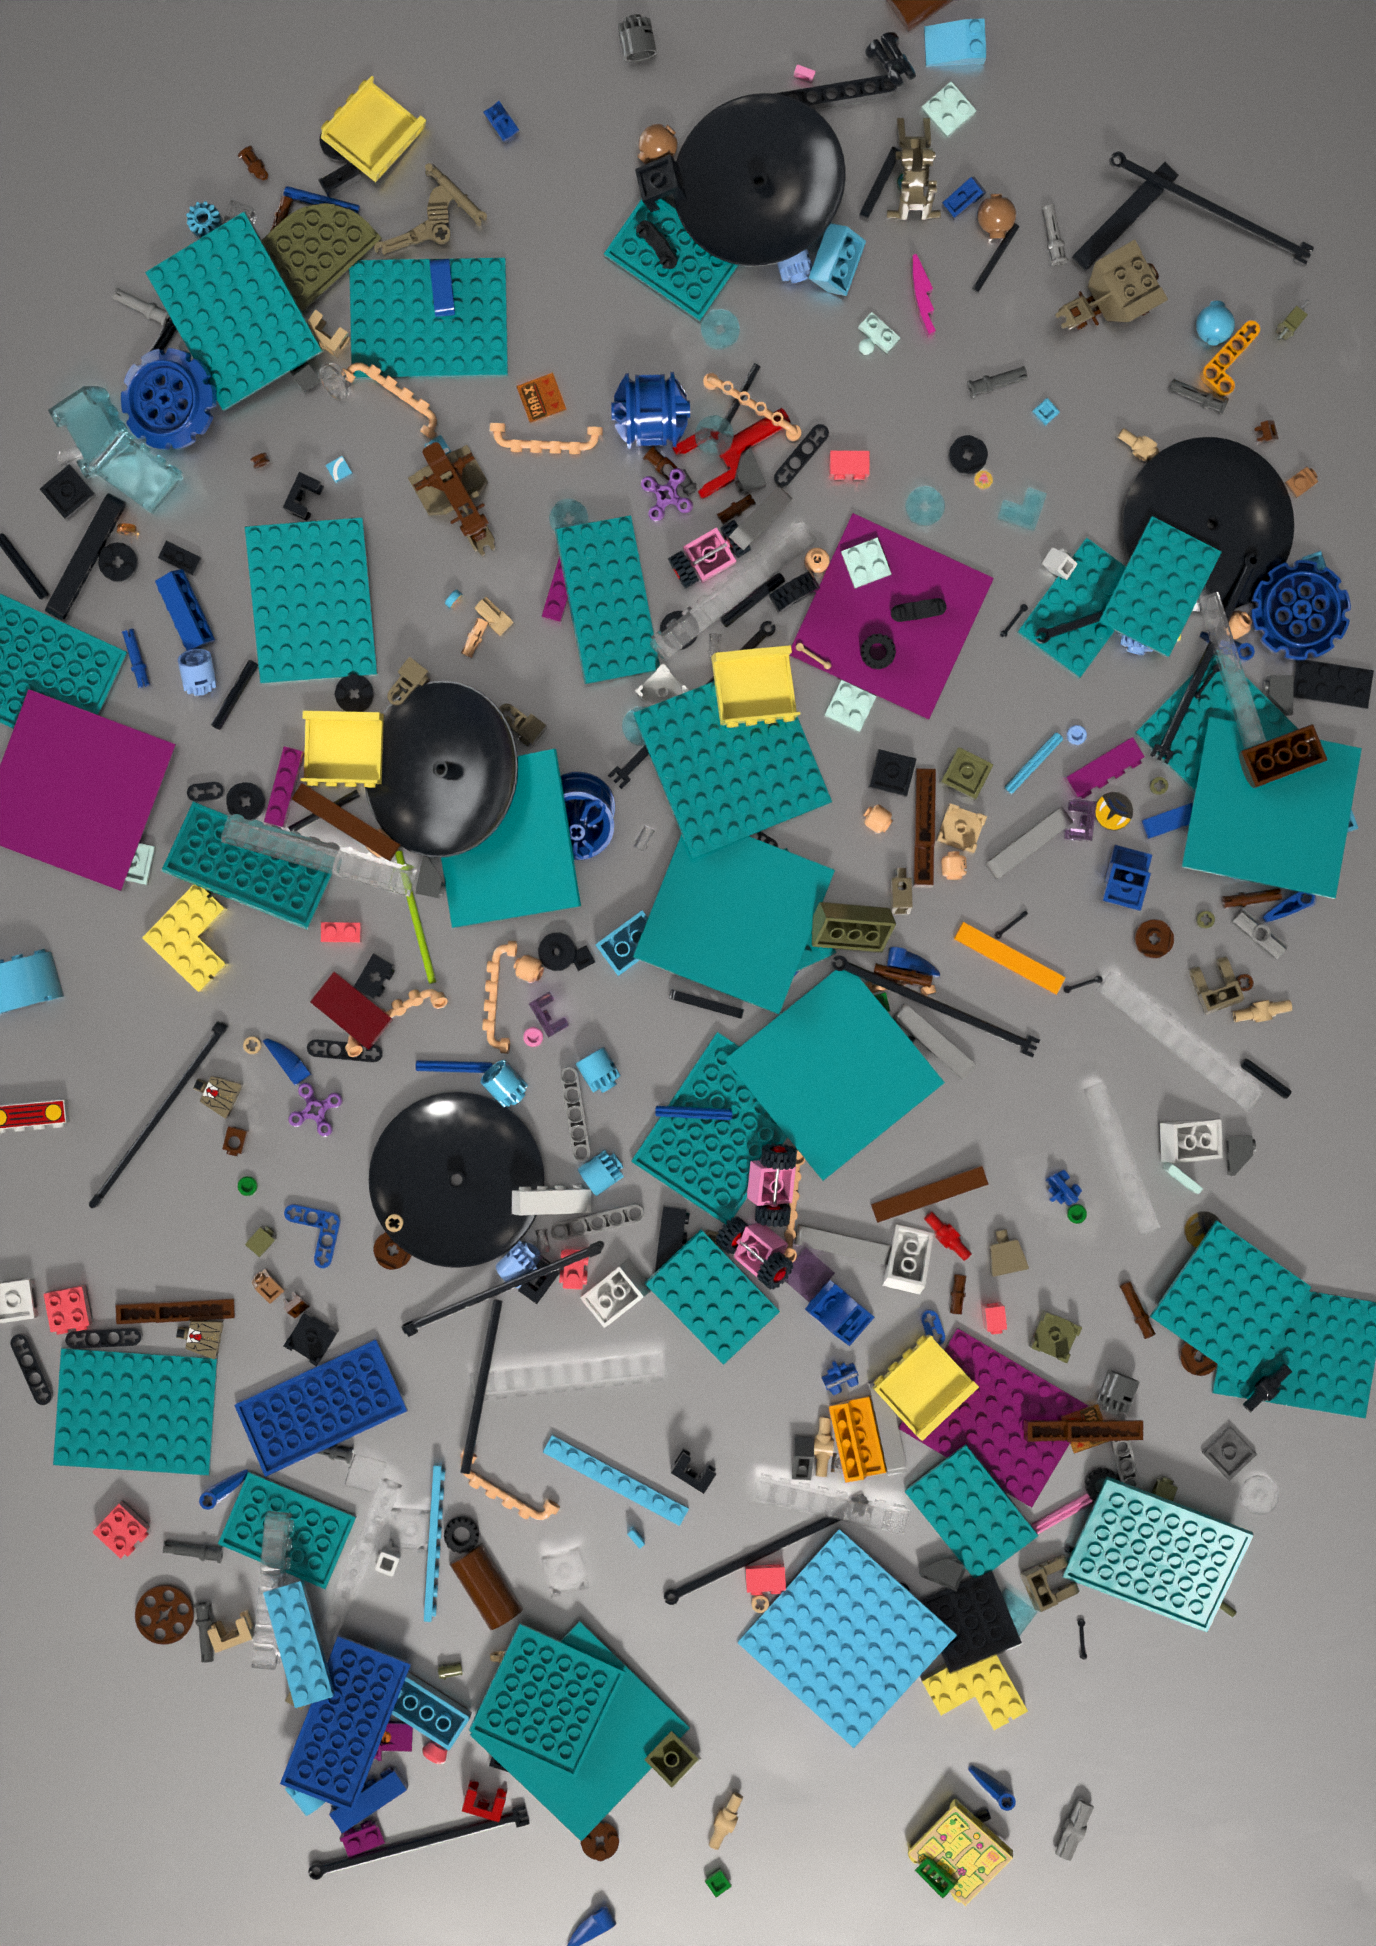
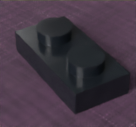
[158,540,202,576]

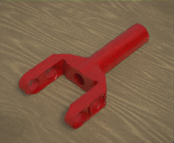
[672,408,791,499]

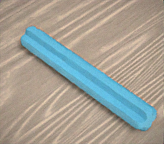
[1005,733,1063,794]

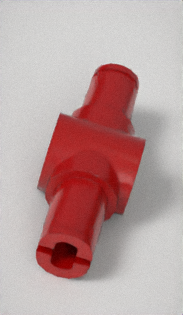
[924,1211,972,1261]

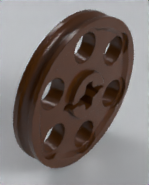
[135,1585,194,1645]

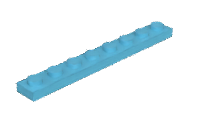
[543,1434,689,1526]
[424,1463,446,1622]

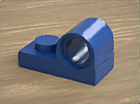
[942,177,986,218]

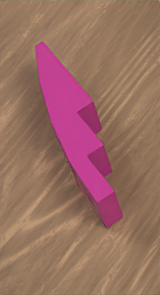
[911,254,936,338]

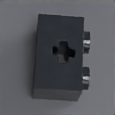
[354,953,395,999]

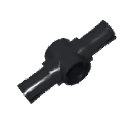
[1242,1364,1292,1413]

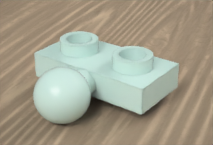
[858,312,900,355]

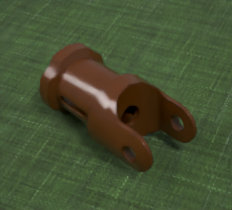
[238,146,268,181]
[643,446,677,480]

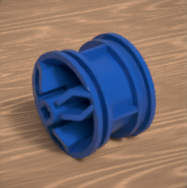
[611,372,690,449]
[561,772,615,860]

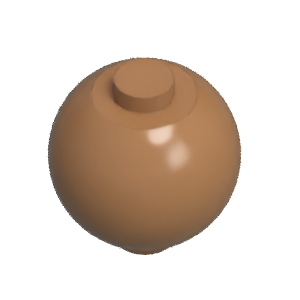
[637,124,678,164]
[977,194,1016,238]

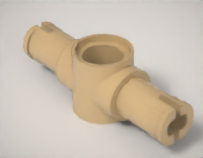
[1117,428,1159,462]
[1232,1000,1292,1022]
[814,1417,834,1477]
[708,1792,743,1850]

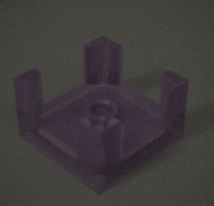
[1064,799,1097,842]
[529,992,569,1038]
[784,1247,835,1302]

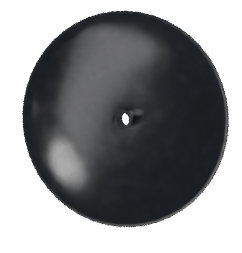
[673,93,846,266]
[1123,437,1294,613]
[365,681,518,858]
[369,1092,545,1268]

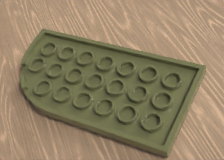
[262,204,382,312]

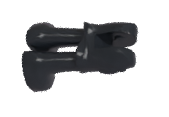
[865,32,916,87]

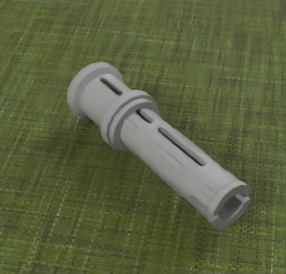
[1042,204,1068,266]
[112,288,170,327]

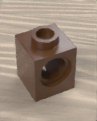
[222,1126,249,1156]

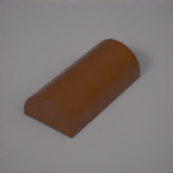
[886,0,954,32]
[1239,724,1327,788]
[449,1543,523,1630]

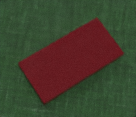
[310,972,393,1050]

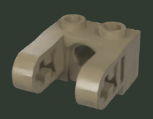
[387,657,431,706]
[499,703,547,746]
[1189,956,1244,1015]
[1020,1555,1080,1612]

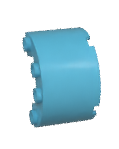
[0,949,64,1014]

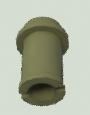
[438,1662,463,1680]

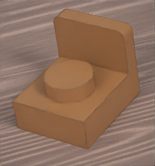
[1285,467,1318,498]
[251,1269,284,1304]

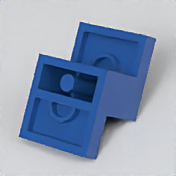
[1102,845,1152,911]
[805,1280,875,1346]

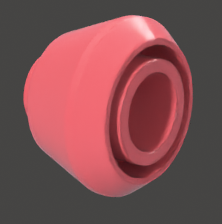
[422,1740,448,1764]

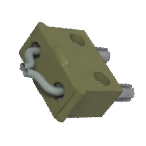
[1275,300,1311,340]

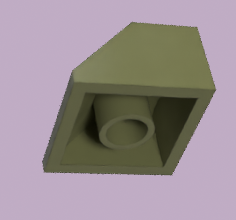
[644,1731,702,1788]

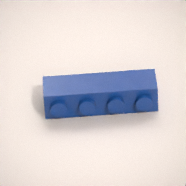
[155,569,215,651]
[329,1766,409,1833]

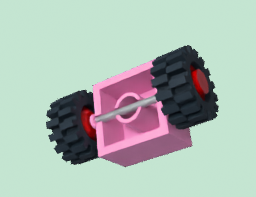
[668,520,751,589]
[747,1143,797,1227]
[715,1216,793,1290]

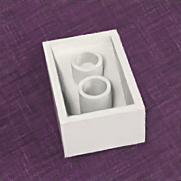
[1160,1119,1223,1163]
[882,1224,934,1294]
[580,1259,651,1328]

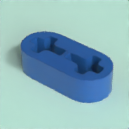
[921,1309,945,1345]

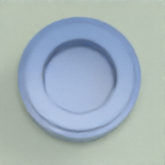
[1067,725,1087,745]

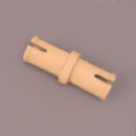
[461,618,488,658]

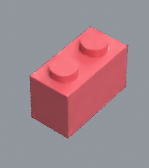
[829,451,870,480]
[321,922,362,942]
[981,1302,1007,1334]
[745,1564,786,1595]

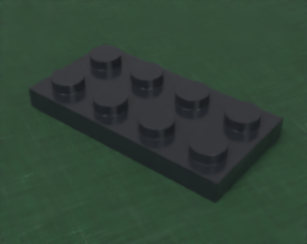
[1293,660,1374,709]

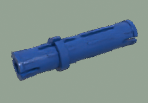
[122,629,150,688]

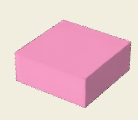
[794,64,816,83]

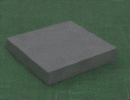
[1202,1426,1257,1481]

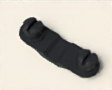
[636,220,678,269]
[891,598,947,622]

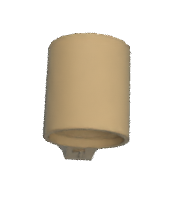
[474,597,514,636]

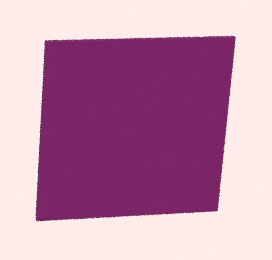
[789,513,994,720]
[0,689,176,891]

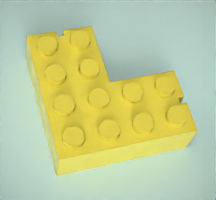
[142,884,228,992]
[920,1655,1028,1730]

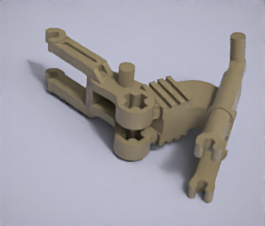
[887,118,941,220]
[374,163,487,255]

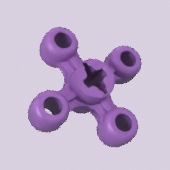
[641,468,693,521]
[288,1083,343,1137]

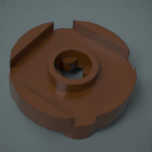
[1134,919,1174,958]
[373,1232,412,1270]
[1179,1342,1217,1376]
[580,1820,619,1862]

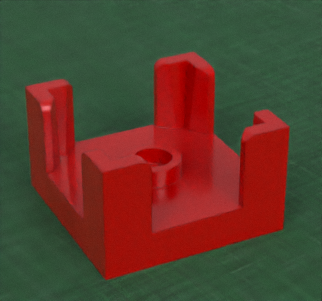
[462,1779,507,1822]

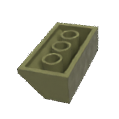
[812,902,896,952]

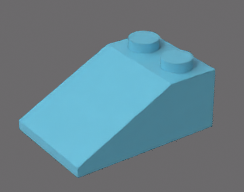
[924,19,986,66]

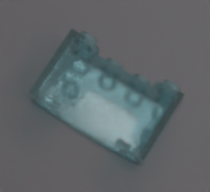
[48,386,137,479]
[87,429,183,514]

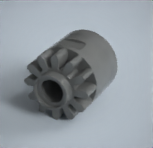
[618,14,657,61]
[1097,1370,1140,1416]

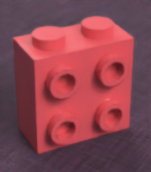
[559,1246,589,1289]
[44,1285,92,1335]
[92,1501,150,1559]

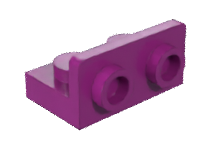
[339,1820,386,1857]

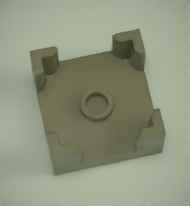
[940,747,994,800]
[1029,1310,1082,1363]

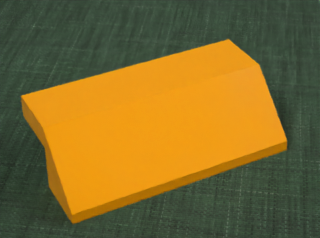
[829,1396,887,1483]

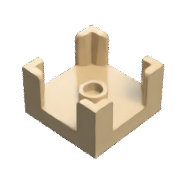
[307,310,351,358]
[936,803,987,854]
[207,1610,257,1653]

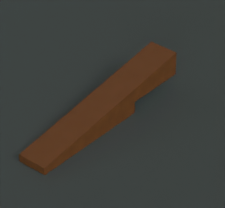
[913,768,936,888]
[292,783,400,861]
[871,1165,989,1223]
[115,1298,235,1325]
[1024,1420,1143,1442]

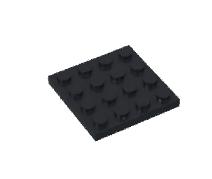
[920,1571,1023,1674]

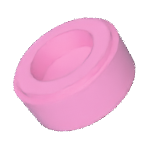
[524,1027,543,1047]

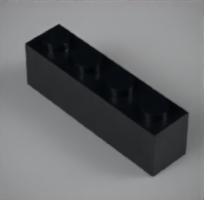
[655,1205,690,1272]

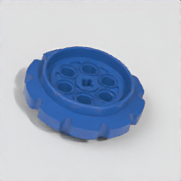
[121,348,217,450]
[1250,560,1351,661]

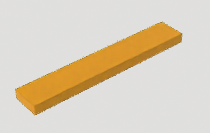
[954,922,1066,995]

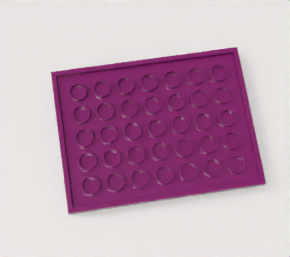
[898,1328,1091,1508]

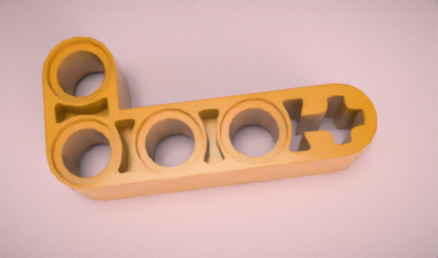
[1200,320,1260,397]

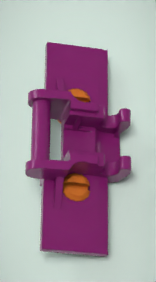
[374,1723,413,1761]

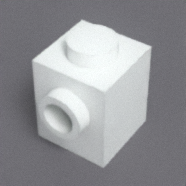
[1041,548,1077,580]
[373,1548,401,1577]

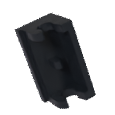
[318,161,362,197]

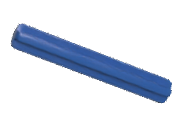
[283,186,360,214]
[415,1060,493,1073]
[655,1106,732,1120]

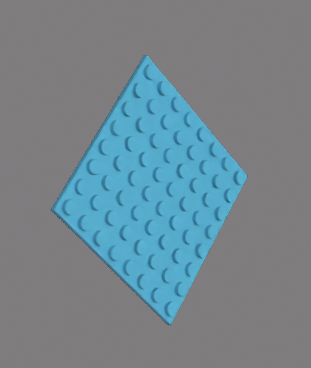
[737,1529,957,1748]

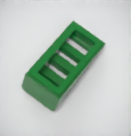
[915,1856,958,1899]

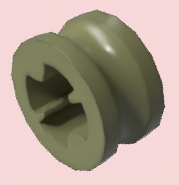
[1150,777,1168,795]
[1196,911,1215,928]

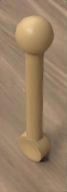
[796,643,831,669]

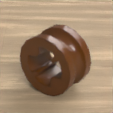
[250,453,270,469]
[1236,974,1254,991]

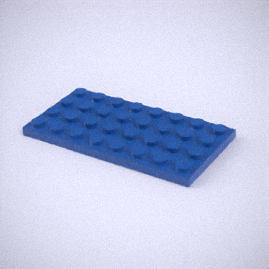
[234,1340,408,1477]
[280,1635,411,1812]

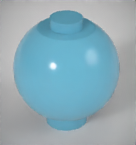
[1196,301,1235,346]

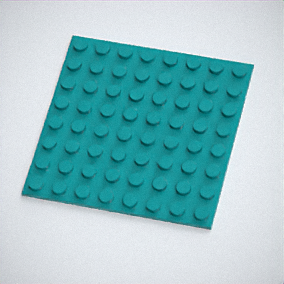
[633,681,832,859]
[1181,717,1362,899]
[441,749,581,928]
[633,834,835,1014]
[725,970,945,1181]
[470,1621,690,1841]

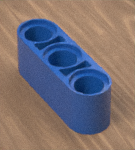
[430,259,455,317]
[1142,803,1193,839]

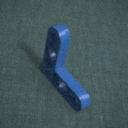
[284,1204,341,1268]

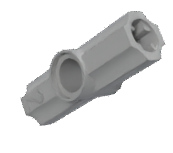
[1233,908,1288,959]
[1055,1799,1094,1861]

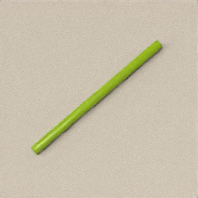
[395,850,436,984]

